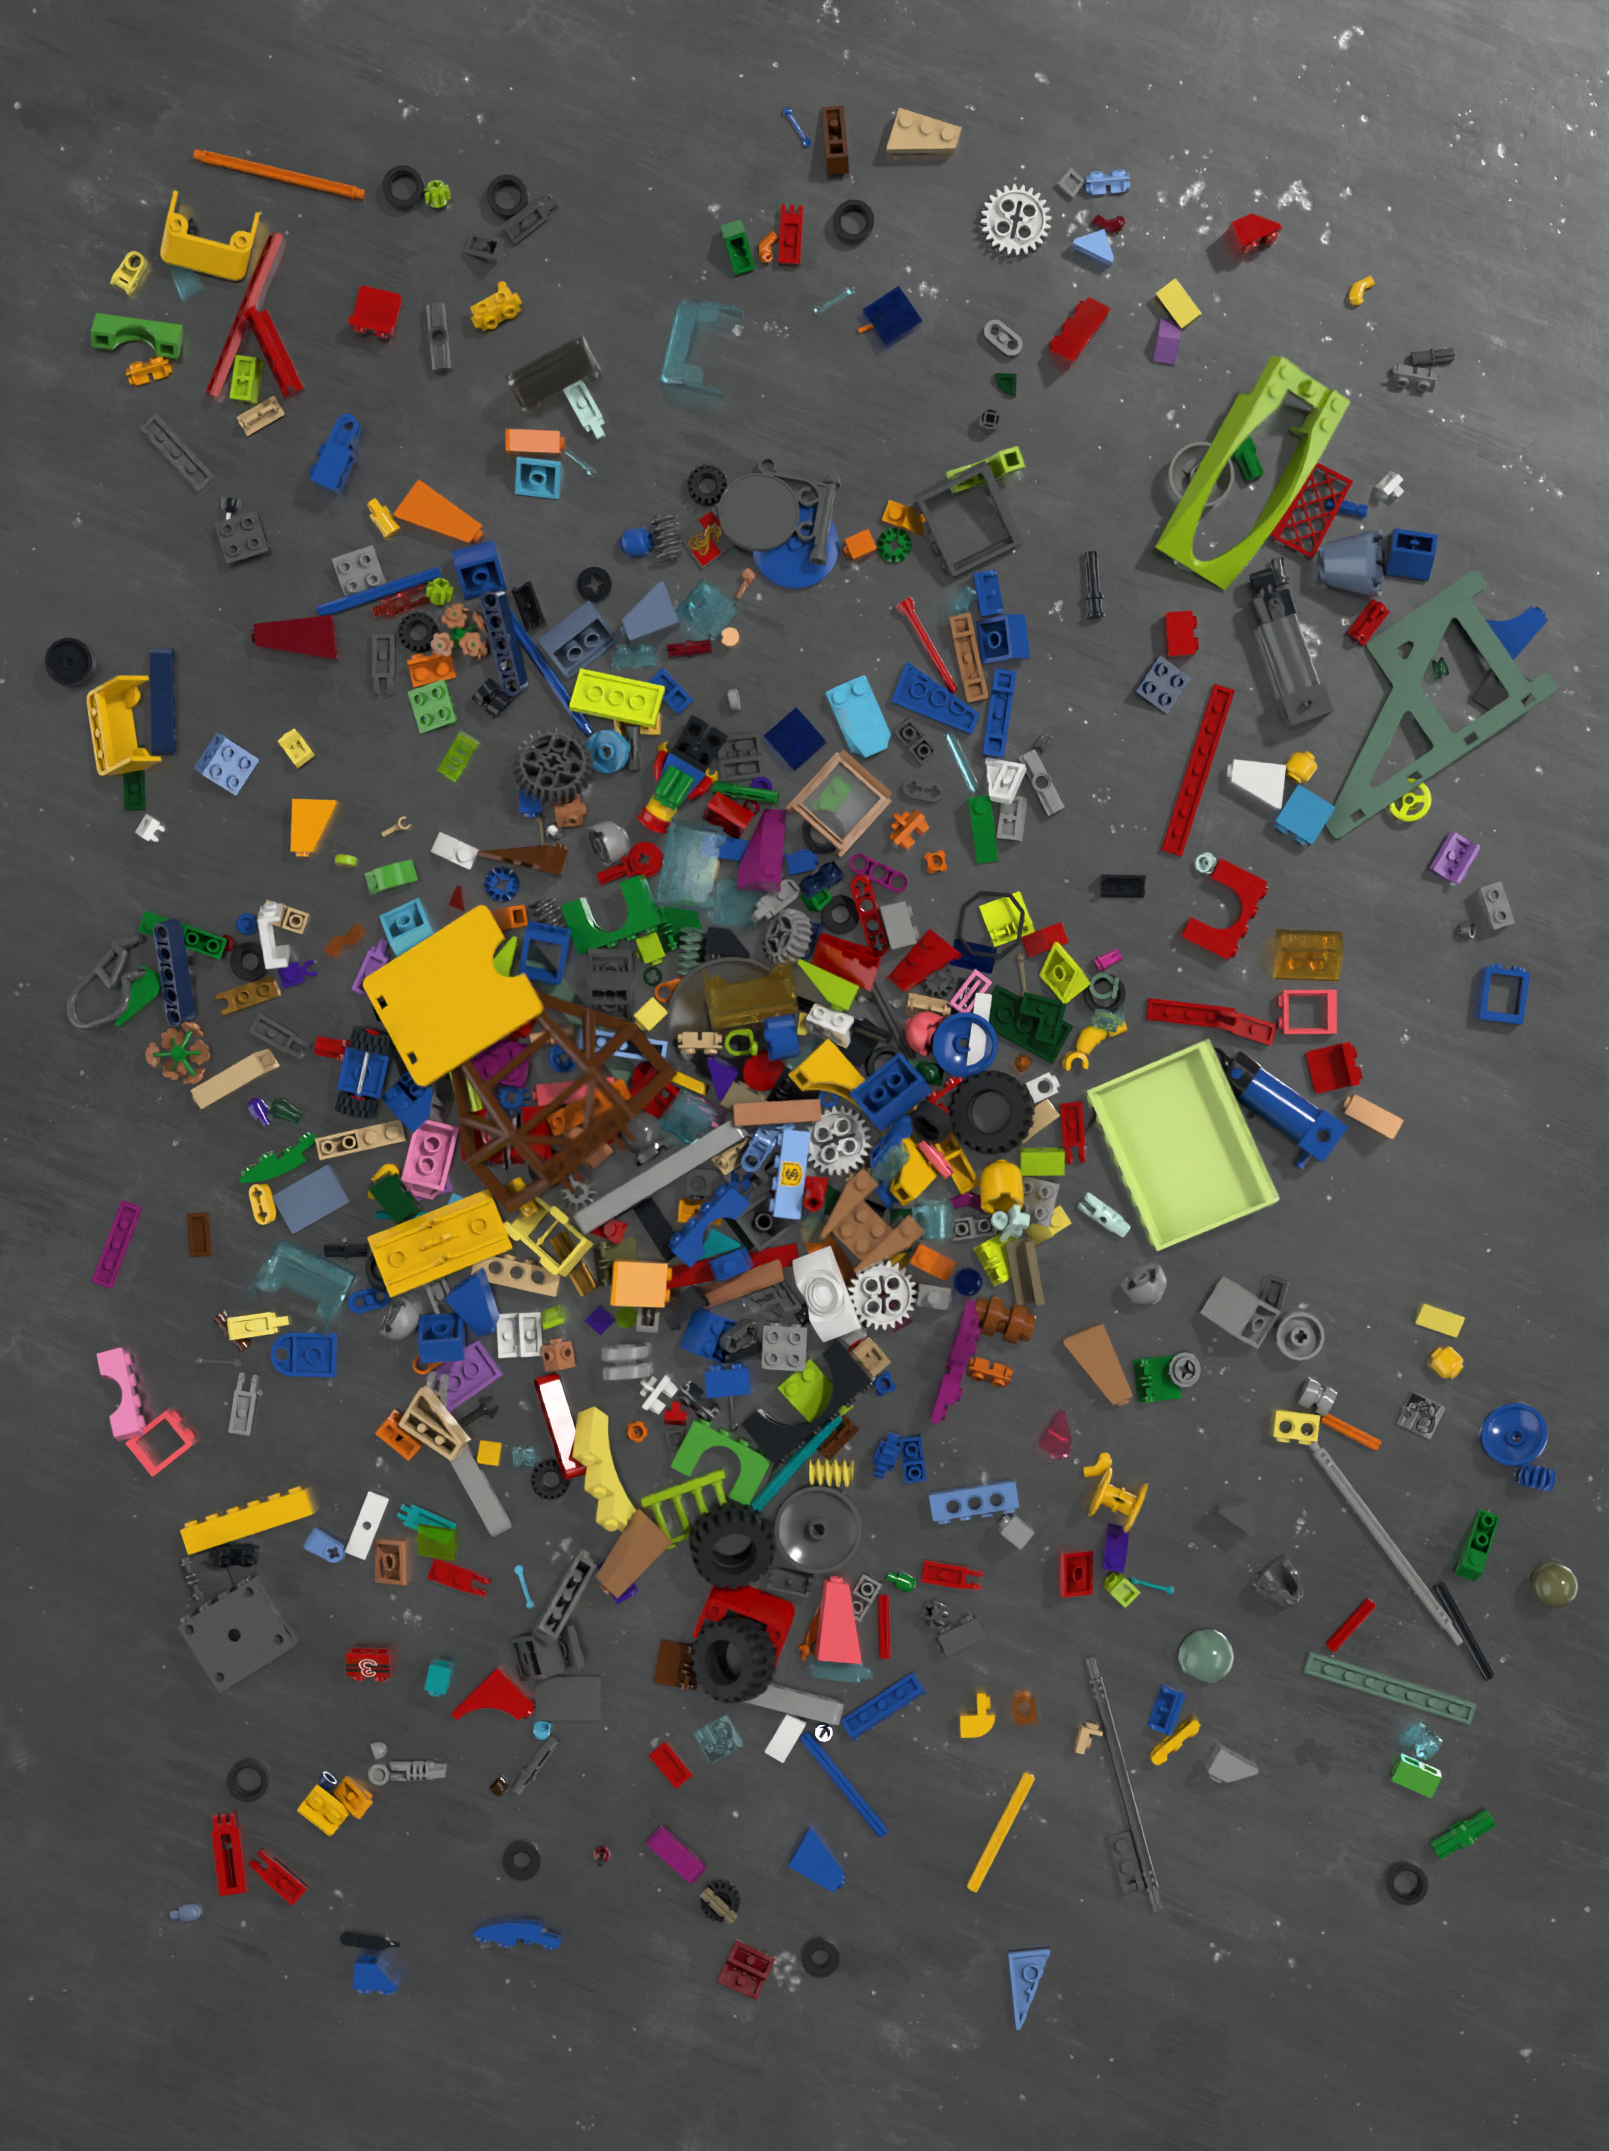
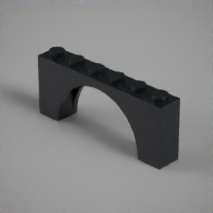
[741,1339,876,1464]

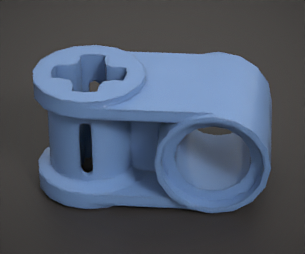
[741,1128,777,1172]
[302,1527,346,1563]

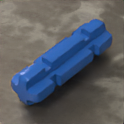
[1325,498,1368,518]

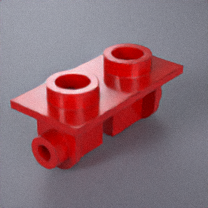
[1347,599,1390,646]

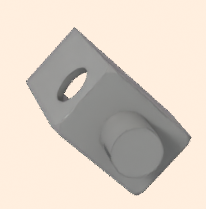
[911,1282,955,1310]

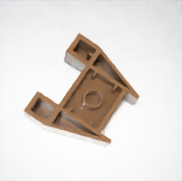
[820,1169,925,1274]

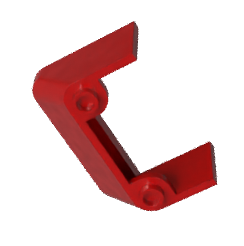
[692,1583,795,1666]

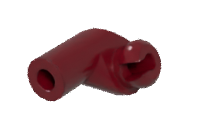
[1092,214,1126,234]

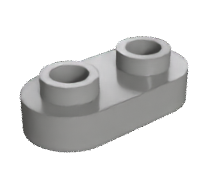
[984,320,1023,357]

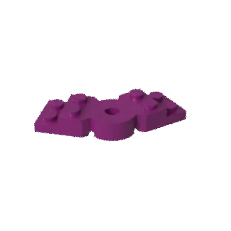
[930,1300,981,1424]

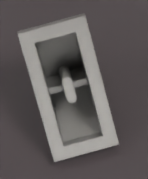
[636,1307,661,1333]

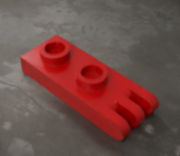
[778,204,803,265]

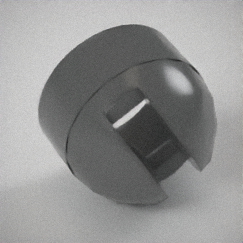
[1458,921,1476,938]

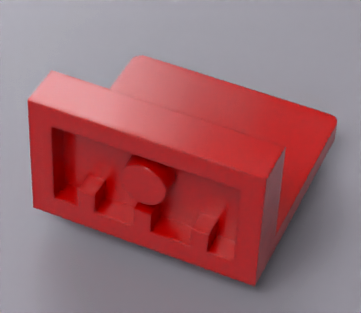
[926,1076,963,1114]

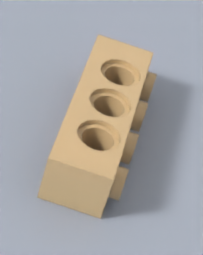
[471,1254,561,1297]

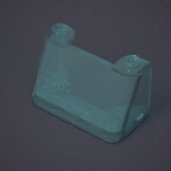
[656,818,727,914]

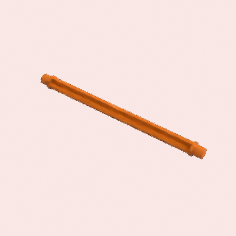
[193,149,365,199]

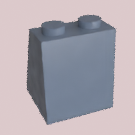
[620,581,680,645]

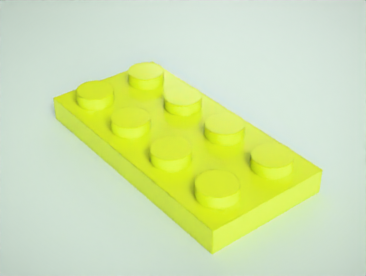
[569,668,665,728]

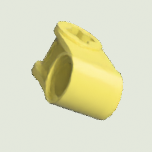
[110,251,147,295]

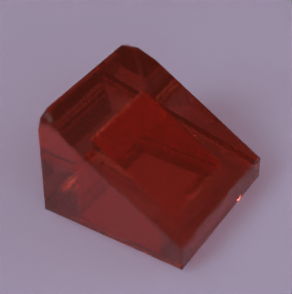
[449,885,466,912]

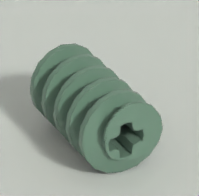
[676,927,707,975]

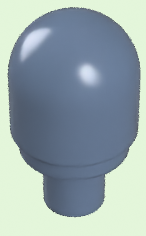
[170,1904,201,1922]

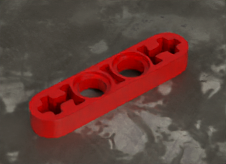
[851,874,889,955]

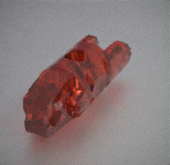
[372,583,430,617]

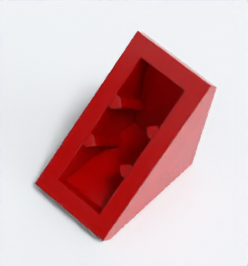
[1021,922,1069,958]

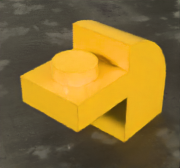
[960,1690,995,1738]

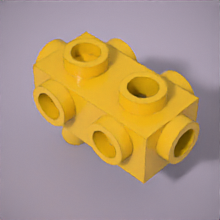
[470,281,523,332]

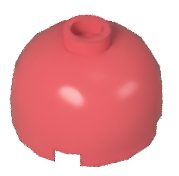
[904,1011,944,1056]

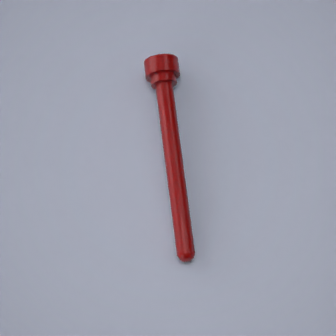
[896,597,957,693]

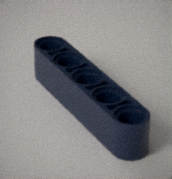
[480,588,528,696]
[150,648,176,755]
[153,918,195,1027]

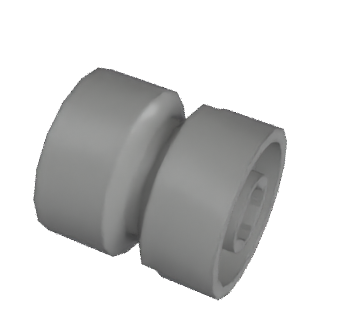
[1297,1378,1337,1417]

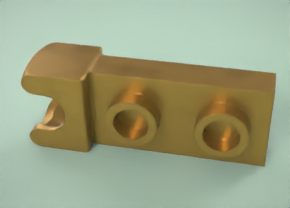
[215,975,279,1016]

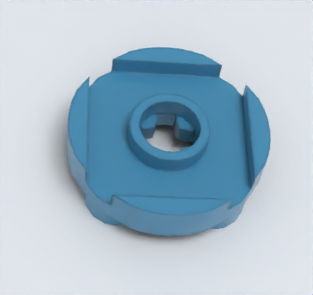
[587,729,630,773]

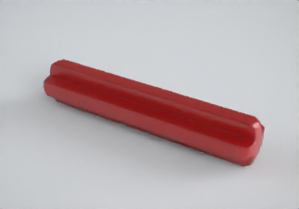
[877,1594,891,1659]
[1326,1599,1376,1652]

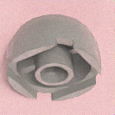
[587,821,628,866]
[1122,1263,1167,1304]
[379,1296,419,1341]

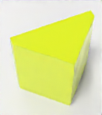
[1039,942,1091,1004]

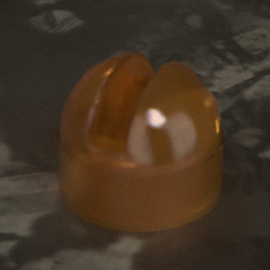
[1014,1054,1033,1073]

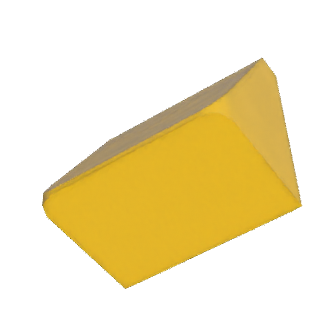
[476,1440,502,1466]

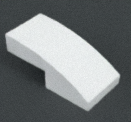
[765,1713,806,1763]

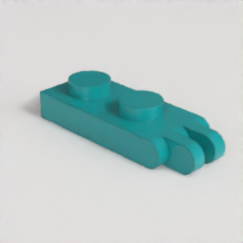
[397,1504,457,1544]

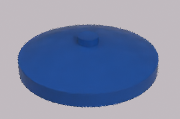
[752,504,839,589]

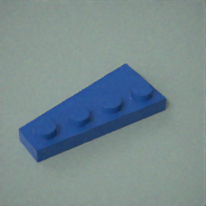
[891,661,980,735]

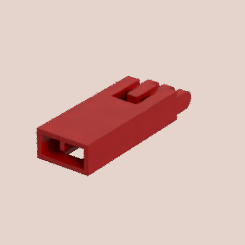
[211,1812,248,1896]

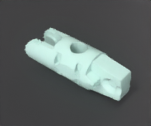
[1077,1192,1131,1237]

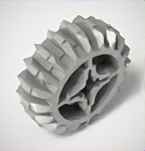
[762,908,813,967]

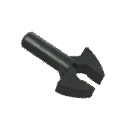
[461,1396,500,1426]

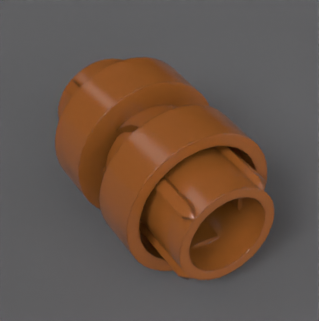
[974,1296,1036,1344]

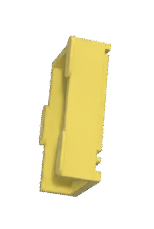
[503,1195,593,1277]

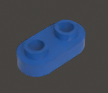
[348,1287,391,1314]

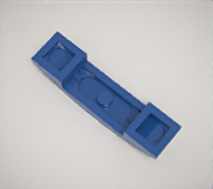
[982,668,1017,757]

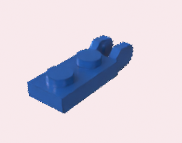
[870,1115,912,1170]

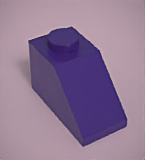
[1101,1523,1130,1573]

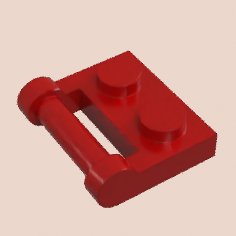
[628,1066,683,1119]

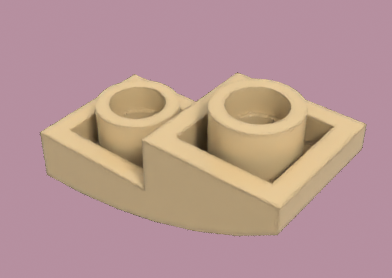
[265,899,309,934]
[1021,1098,1060,1144]

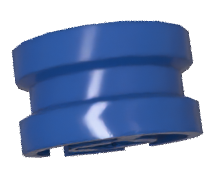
[548,1044,577,1073]
[875,1176,899,1210]

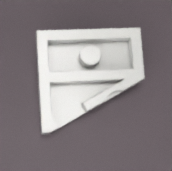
[986,757,1027,805]

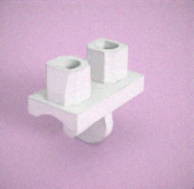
[640,1374,678,1414]

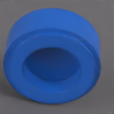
[236,913,259,935]

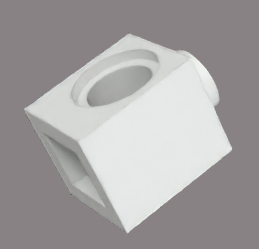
[1025,1072,1060,1103]

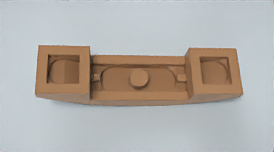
[949,612,989,703]

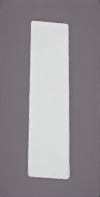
[966,993,992,1066]

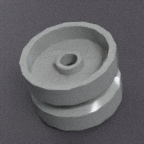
[1274,1311,1325,1361]
[601,1344,651,1380]

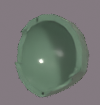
[1178,1629,1234,1684]

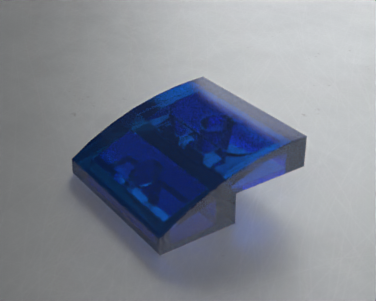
[764,707,827,771]

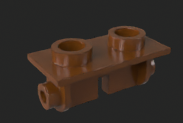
[817,1415,859,1461]

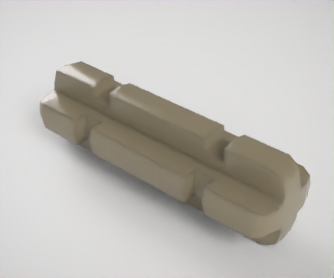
[700,1887,737,1924]

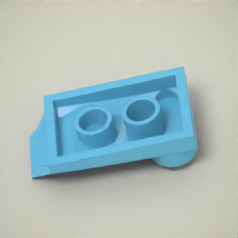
[825,675,891,758]

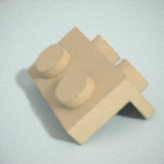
[853,1337,891,1377]

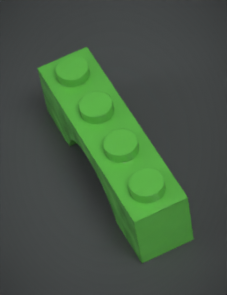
[91,313,183,359]

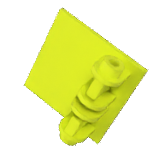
[979,891,1035,947]
[973,1233,1017,1287]

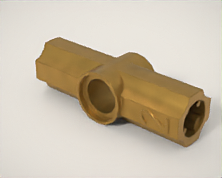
[549,1230,598,1297]

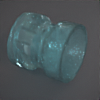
[512,1445,536,1469]

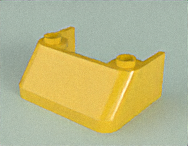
[160,191,260,281]
[86,676,161,776]

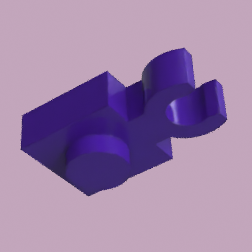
[277,960,319,988]

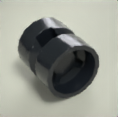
[471,678,513,719]

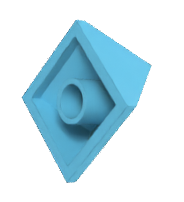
[515,457,562,499]

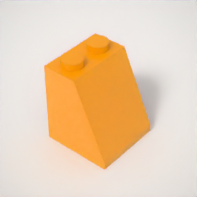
[611,1258,672,1308]

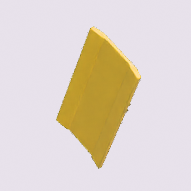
[367,1189,513,1298]

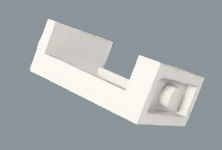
[258,902,290,969]

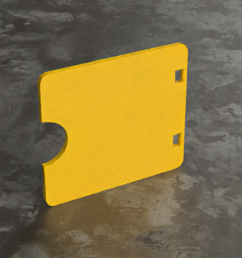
[363,905,543,1087]

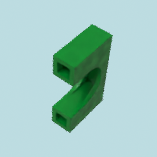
[560,874,663,957]

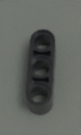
[633,1197,677,1262]

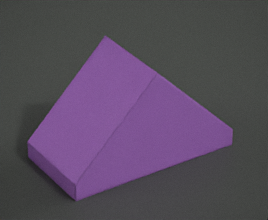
[1153,318,1181,365]

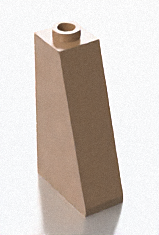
[1062,1323,1133,1407]
[596,1509,673,1599]

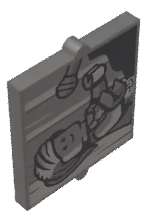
[1396,1391,1446,1440]

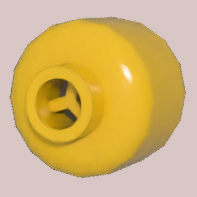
[1286,751,1317,784]
[1431,1347,1464,1379]

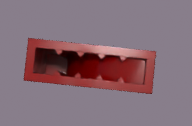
[451,1666,535,1721]

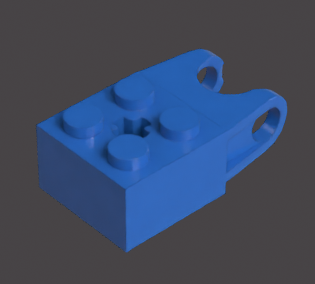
[309,414,361,496]

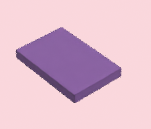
[424,1339,503,1412]

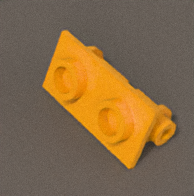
[126,356,173,386]

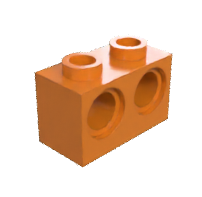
[375,1409,424,1461]

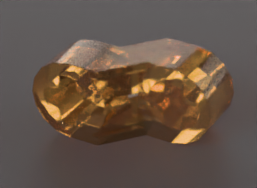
[325,922,366,958]

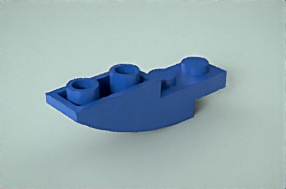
[473,1919,563,1950]

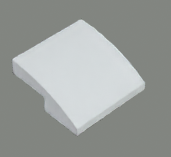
[496,1312,542,1358]

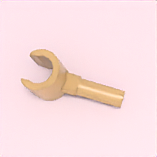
[381,816,411,837]

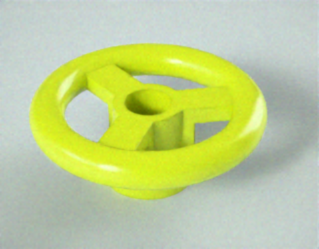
[1389,778,1431,822]

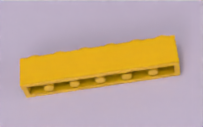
[180,1486,315,1555]

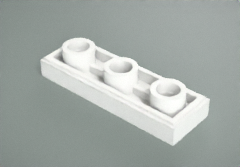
[345,1491,390,1560]

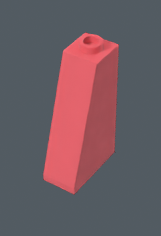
[533,1077,616,1106]
[814,1576,861,1664]

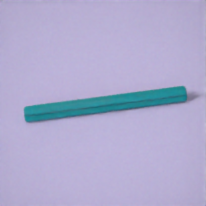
[749,1416,843,1511]

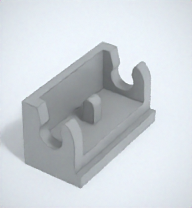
[997,796,1028,842]

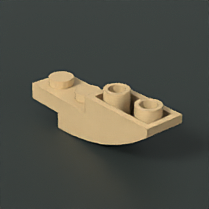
[315,1120,406,1160]

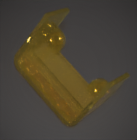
[702,955,798,1029]

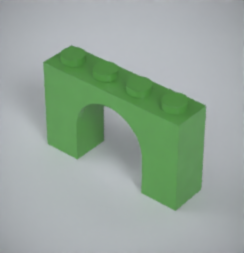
[670,1418,771,1505]

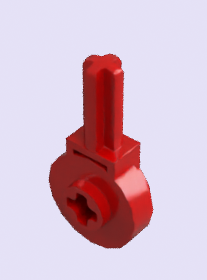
[597,841,664,885]

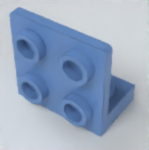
[194,732,259,795]

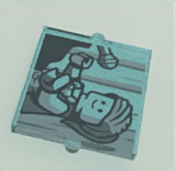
[693,1714,744,1764]

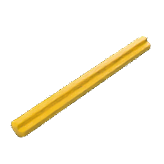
[967,1772,1035,1892]

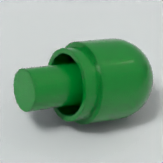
[885,1572,916,1593]

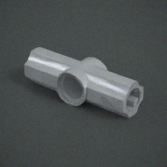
[1018,749,1065,816]

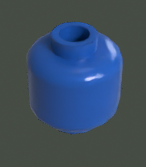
[619,527,653,557]

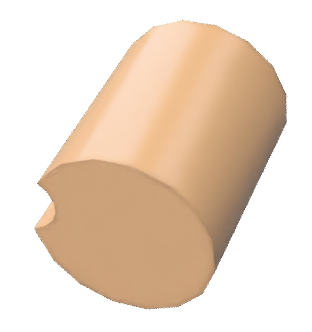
[721,627,739,648]

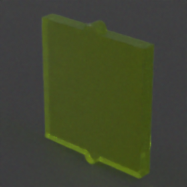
[416,1524,458,1561]

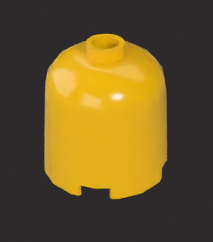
[981,1160,1024,1214]

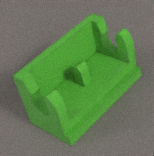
[1391,1753,1442,1799]

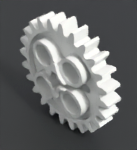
[980,184,1052,256]
[806,1106,873,1177]
[847,1259,918,1330]

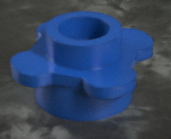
[872,1371,896,1397]

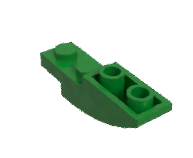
[138,911,227,960]
[238,1132,319,1183]

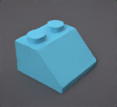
[379,898,435,957]

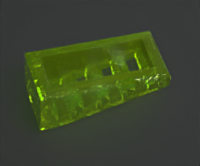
[438,731,479,781]

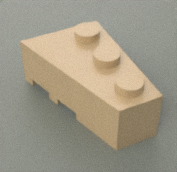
[886,108,962,155]
[398,1385,471,1461]

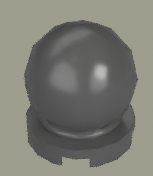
[619,1112,674,1168]

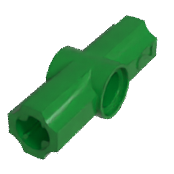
[1221,420,1265,482]
[1430,1809,1496,1859]

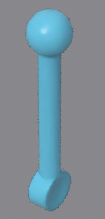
[514,1565,535,1609]

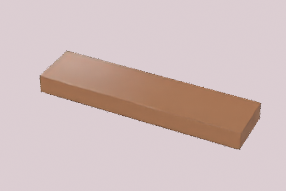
[732,1099,822,1127]
[700,1260,784,1310]

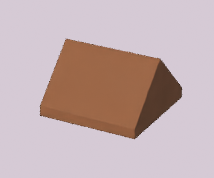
[374,1538,409,1585]

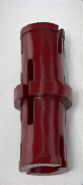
[667,639,712,658]

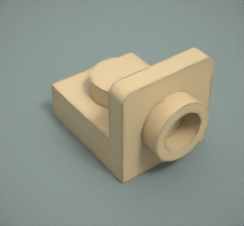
[1074,1722,1103,1754]

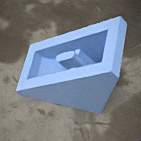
[1072,229,1114,266]

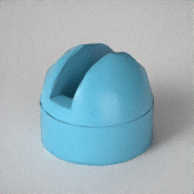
[533,1721,551,1740]

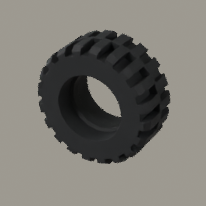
[948,1070,1035,1154]
[689,1502,775,1589]
[692,1617,777,1704]

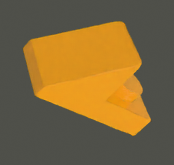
[881,500,925,536]
[333,1776,373,1819]

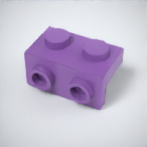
[1429,831,1480,884]

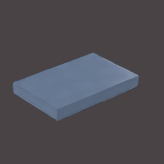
[272,1164,350,1234]

